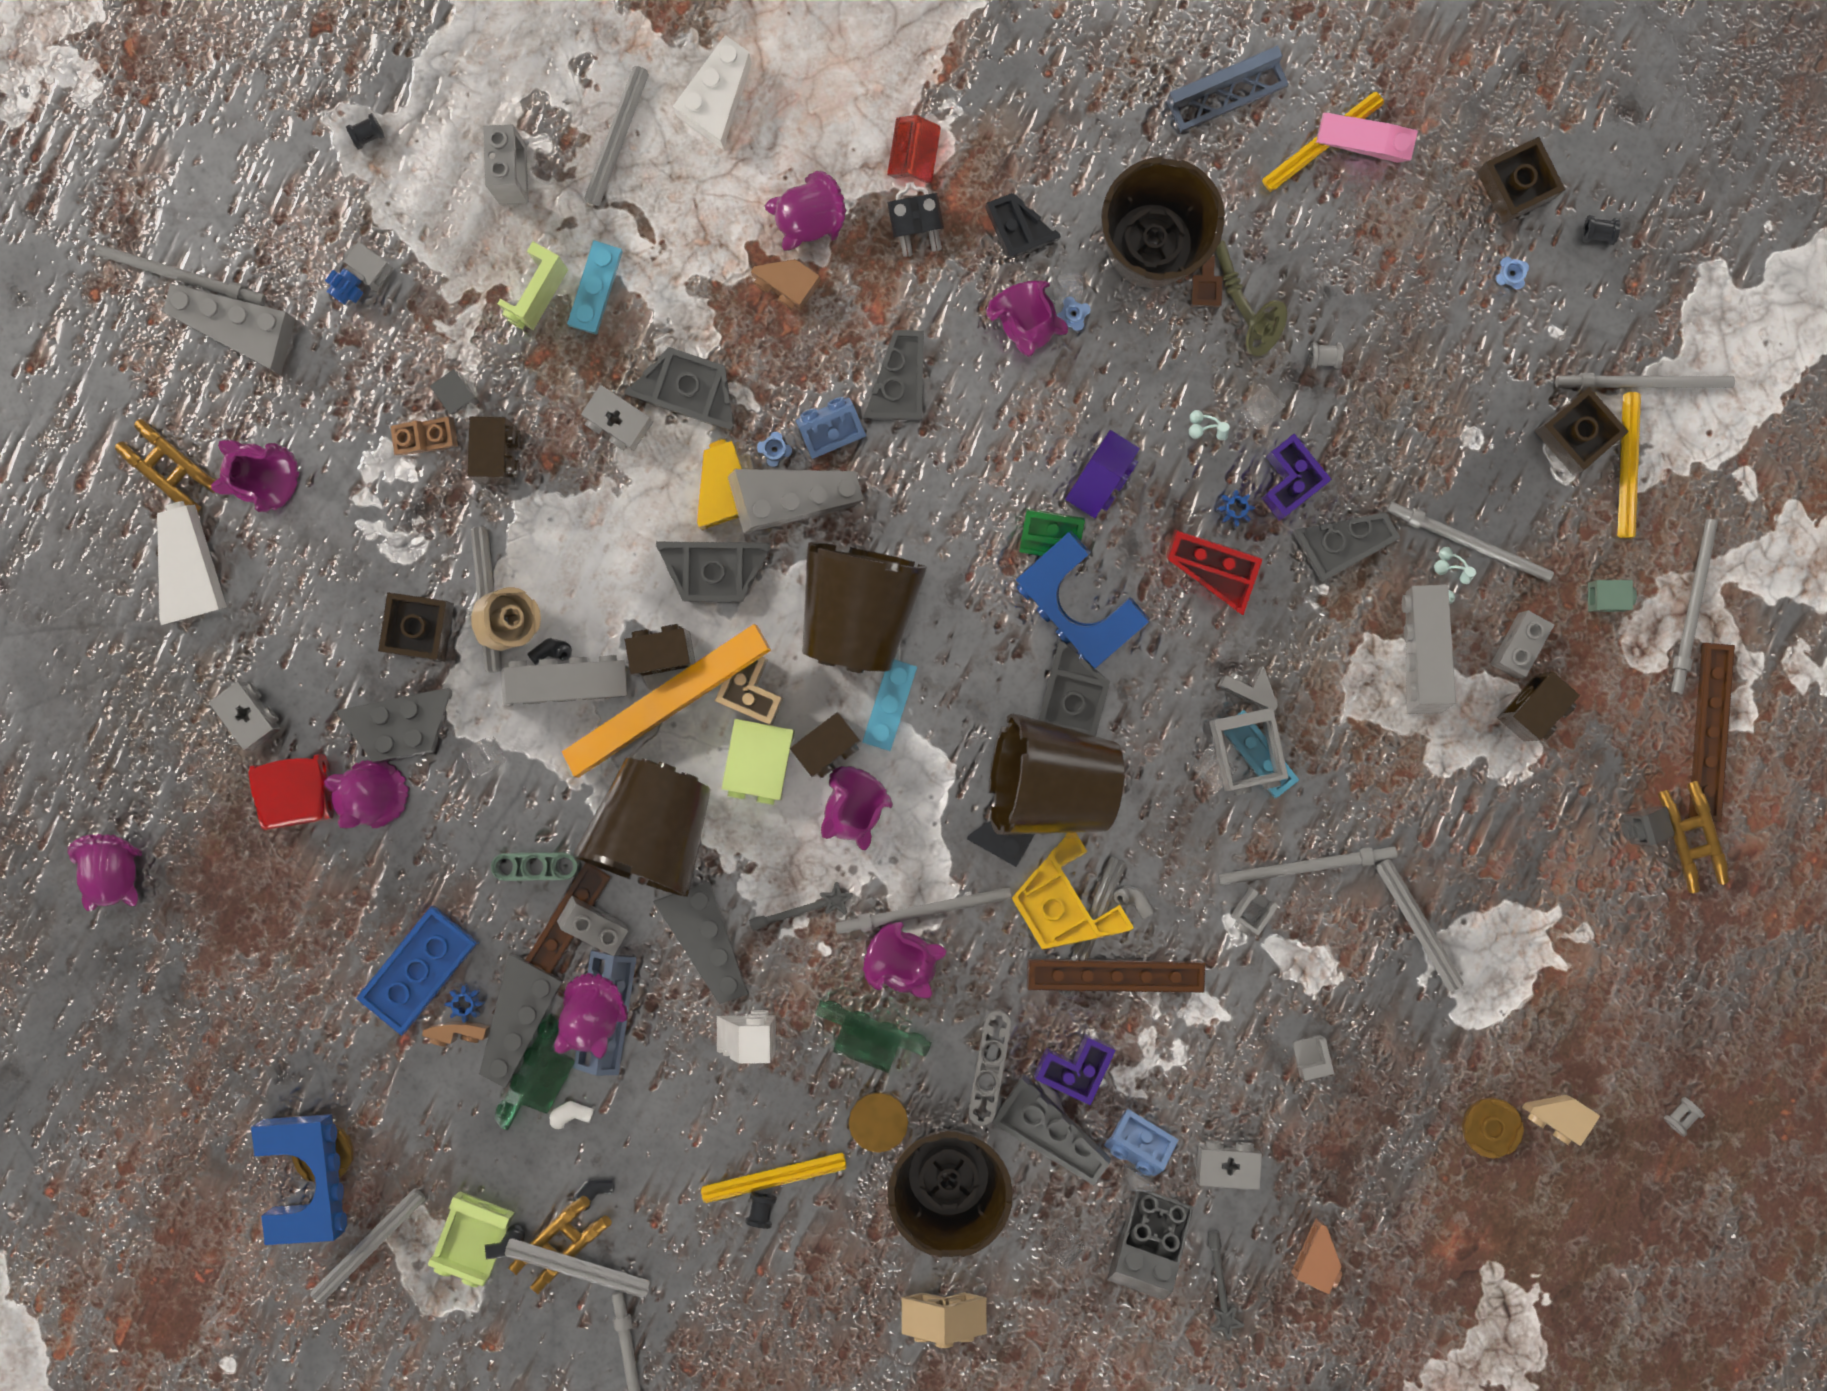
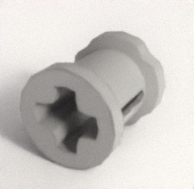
[1309,342,1344,369]
[1663,1097,1705,1137]

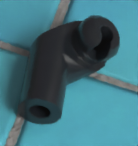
[527,638,572,665]
[573,1179,614,1211]
[485,1225,525,1260]

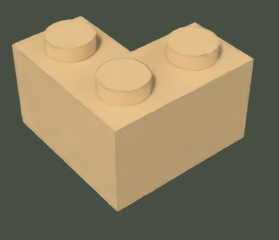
[715,656,784,725]
[902,1292,987,1348]

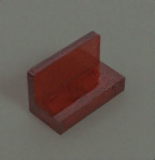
[887,115,941,183]

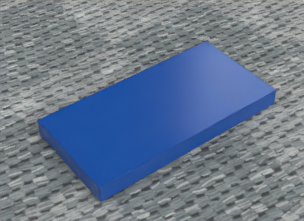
[356,905,479,1036]

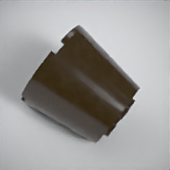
[1101,157,1225,288]
[802,542,927,673]
[989,714,1125,835]
[573,758,711,897]
[888,1129,1013,1258]

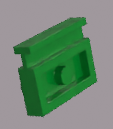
[1019,508,1085,556]

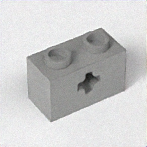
[581,385,653,451]
[1490,610,1554,679]
[209,681,281,751]
[557,896,629,956]
[1196,1140,1262,1190]

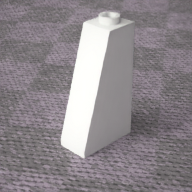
[157,501,227,625]

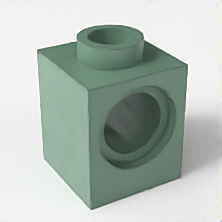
[1588,580,1637,612]

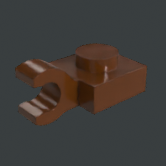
[1191,255,1223,308]

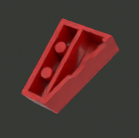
[1166,529,1263,615]

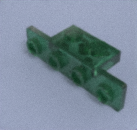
[815,1000,932,1073]
[495,1013,575,1130]

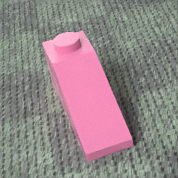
[1316,113,1418,163]

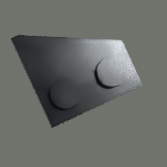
[985,193,1061,260]
[967,821,1035,867]

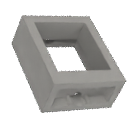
[483,124,529,204]
[1209,708,1288,796]

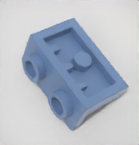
[795,397,866,459]
[1104,1109,1178,1176]

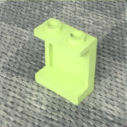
[497,241,568,330]
[721,719,795,805]
[428,1191,515,1287]

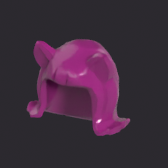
[765,170,847,251]
[986,280,1068,357]
[211,440,299,512]
[324,760,409,829]
[821,766,893,850]
[67,834,142,911]
[863,922,947,999]
[554,973,628,1059]

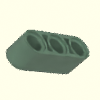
[491,852,582,881]

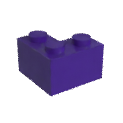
[1065,429,1140,518]
[1261,433,1332,521]
[1034,1033,1116,1105]

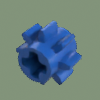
[325,268,364,305]
[1216,490,1255,528]
[445,984,485,1023]

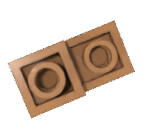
[390,416,458,456]
[422,1021,491,1046]

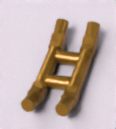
[115,419,216,513]
[1658,781,1729,893]
[508,1196,612,1294]

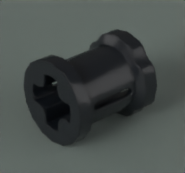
[346,113,385,150]
[1582,215,1620,245]
[745,1192,777,1229]

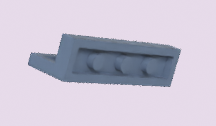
[1166,45,1289,133]
[573,950,636,1076]

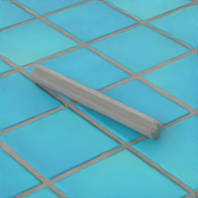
[584,66,649,206]
[471,527,502,673]
[1058,857,1125,998]
[1375,859,1464,991]
[310,1188,425,1303]
[505,1239,650,1298]

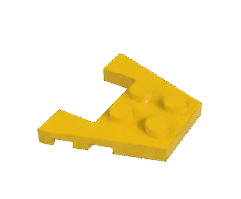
[1012,832,1134,950]

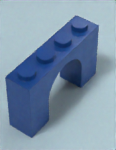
[1016,530,1150,668]
[251,1114,347,1245]

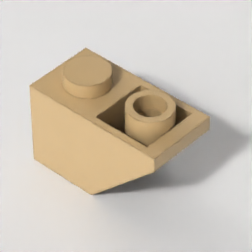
[1522,1095,1600,1146]

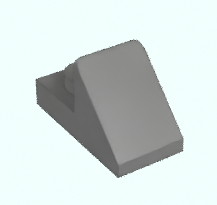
[1217,666,1278,711]

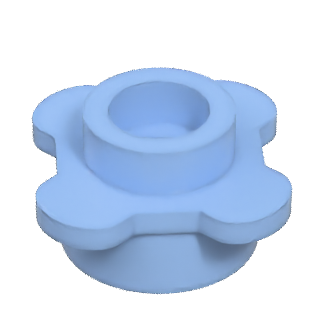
[1496,257,1529,290]
[1057,297,1091,331]
[757,432,792,467]

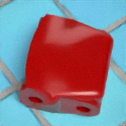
[248,754,334,830]

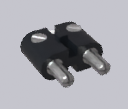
[887,182,944,257]

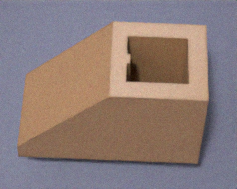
[751,259,821,311]

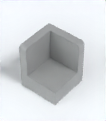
[1292,1035,1334,1081]

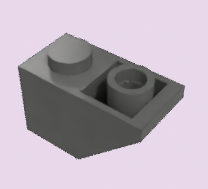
[1622,806,1675,846]

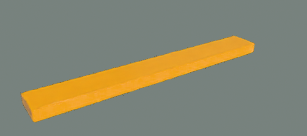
[562,624,771,778]

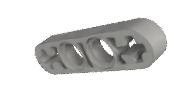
[969,1009,1011,1126]

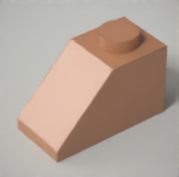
[1291,1218,1342,1294]

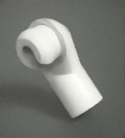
[549,1101,595,1129]

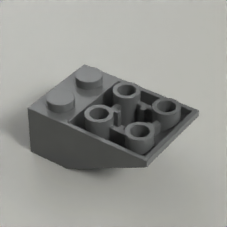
[1107,1187,1194,1300]

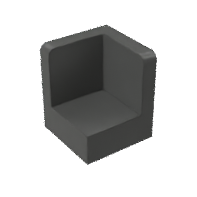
[430,369,480,415]

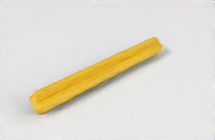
[1262,92,1384,192]
[1617,392,1641,538]
[701,1153,847,1203]

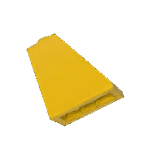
[697,439,742,530]

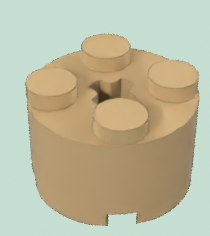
[471,587,541,651]

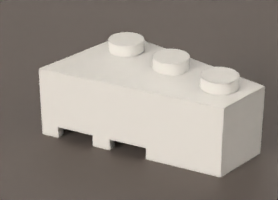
[673,35,752,150]
[717,1010,776,1063]

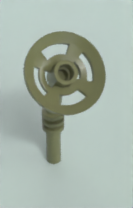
[1216,240,1287,356]

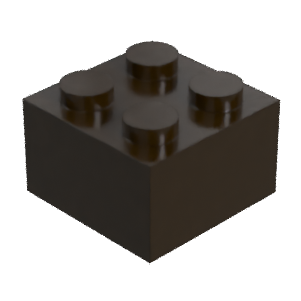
[1477,137,1566,224]
[1535,387,1629,475]
[467,416,521,485]
[378,592,454,662]
[624,624,696,677]
[1497,671,1580,741]
[789,712,861,778]

